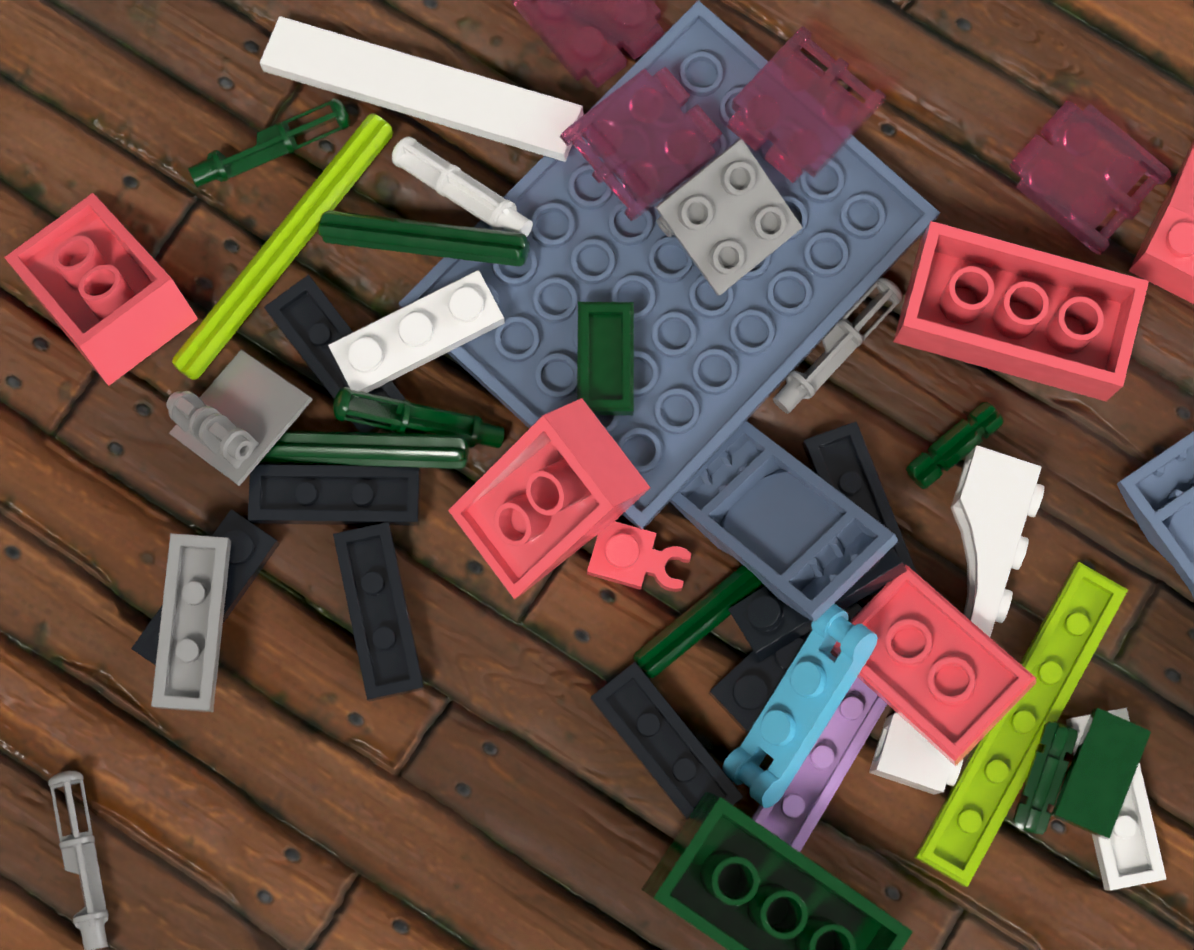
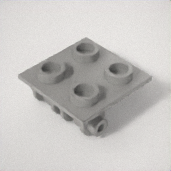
[655,139,803,296]
[166,350,313,486]

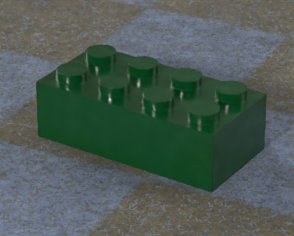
[641,792,913,950]

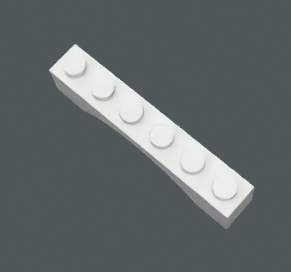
[869,445,1045,795]

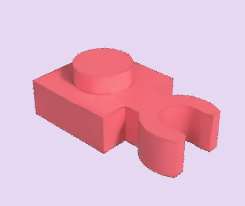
[587,521,692,592]

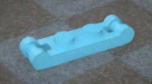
[722,603,878,808]

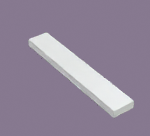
[260,16,584,162]

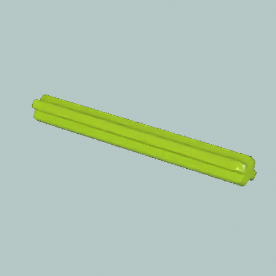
[172,113,393,380]

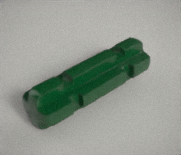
[906,401,1004,489]
[1013,721,1078,834]

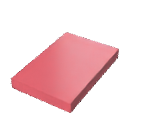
[830,565,1036,766]

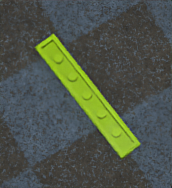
[914,562,1128,887]

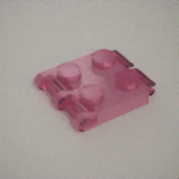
[511,0,664,88]
[727,26,887,183]
[560,67,723,222]
[1009,100,1171,255]

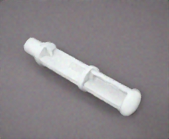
[392,137,533,237]

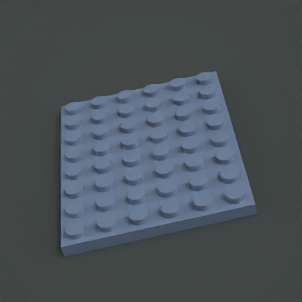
[398,0,940,530]

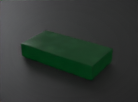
[577,302,634,416]
[1051,708,1151,839]

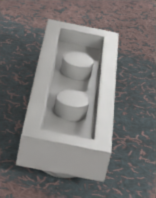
[151,533,231,712]

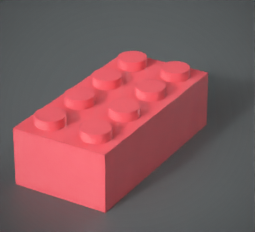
[893,221,1149,402]

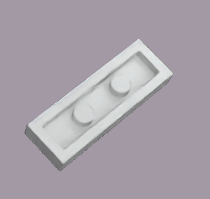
[328,270,505,397]
[1066,708,1167,890]

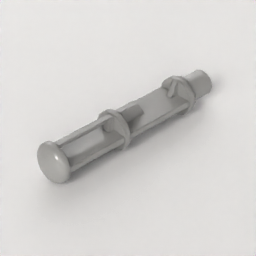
[773,278,902,414]
[48,771,109,950]

